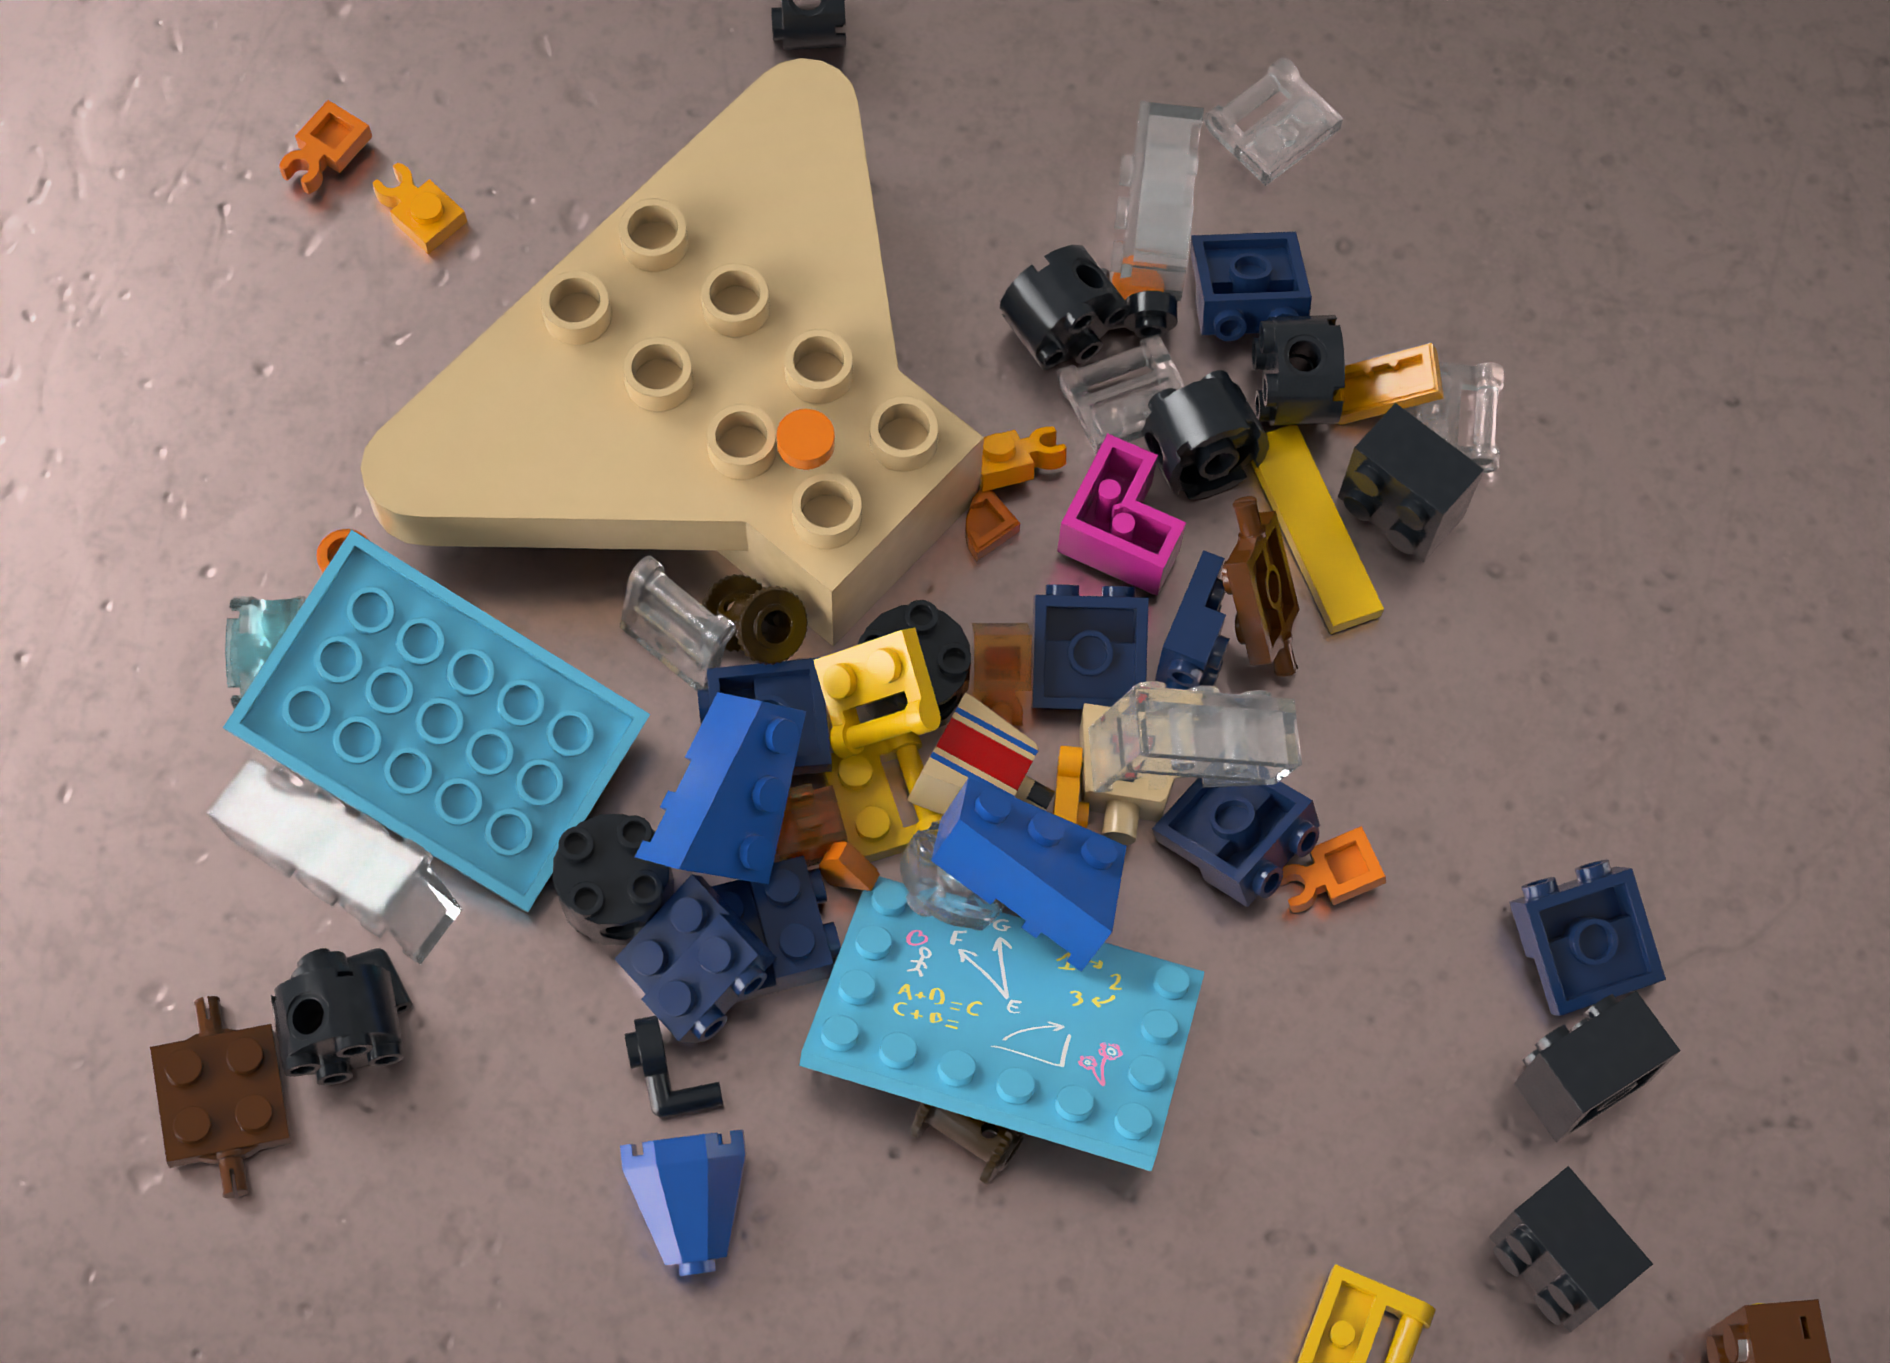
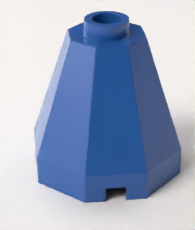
[620,1130,747,1276]

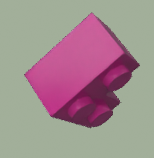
[1057,433,1186,596]

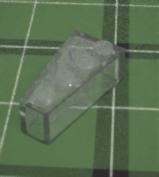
[207,759,462,965]

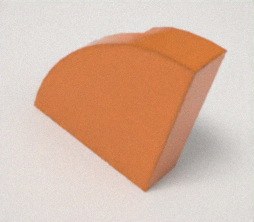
[965,489,1021,562]
[819,842,880,891]

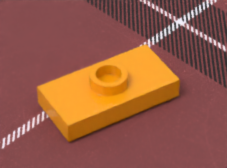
[1333,343,1444,425]

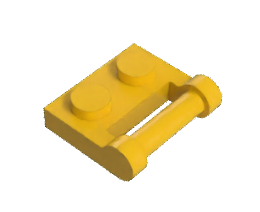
[813,627,941,758]
[822,732,943,862]
[1297,1264,1436,1363]

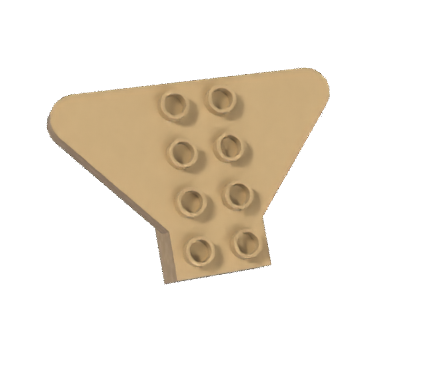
[360,58,984,646]

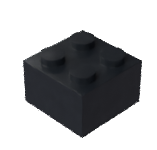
[1338,403,1484,562]
[1514,991,1681,1143]
[1489,1166,1653,1332]

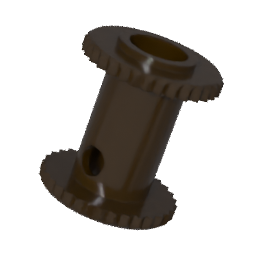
[700,574,808,665]
[911,1103,1026,1183]

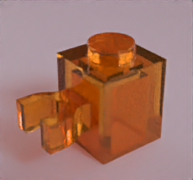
[972,623,1032,726]
[775,783,848,867]

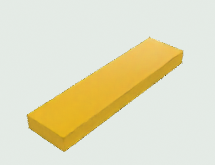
[1251,425,1384,634]

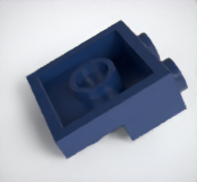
[1190,232,1312,341]
[1152,550,1230,709]
[1031,584,1149,711]
[697,657,832,776]
[1152,749,1320,907]
[711,855,841,1002]
[1509,859,1666,1016]
[615,874,777,1043]

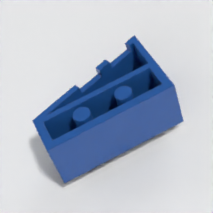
[635,692,806,884]
[931,778,1127,972]

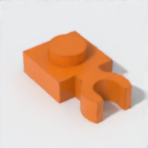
[279,100,372,194]
[1280,826,1386,913]

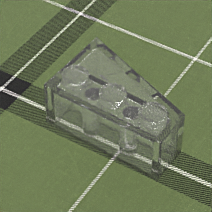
[1110,101,1204,301]
[1088,681,1302,793]

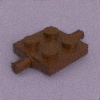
[1222,496,1300,677]
[150,996,291,1198]

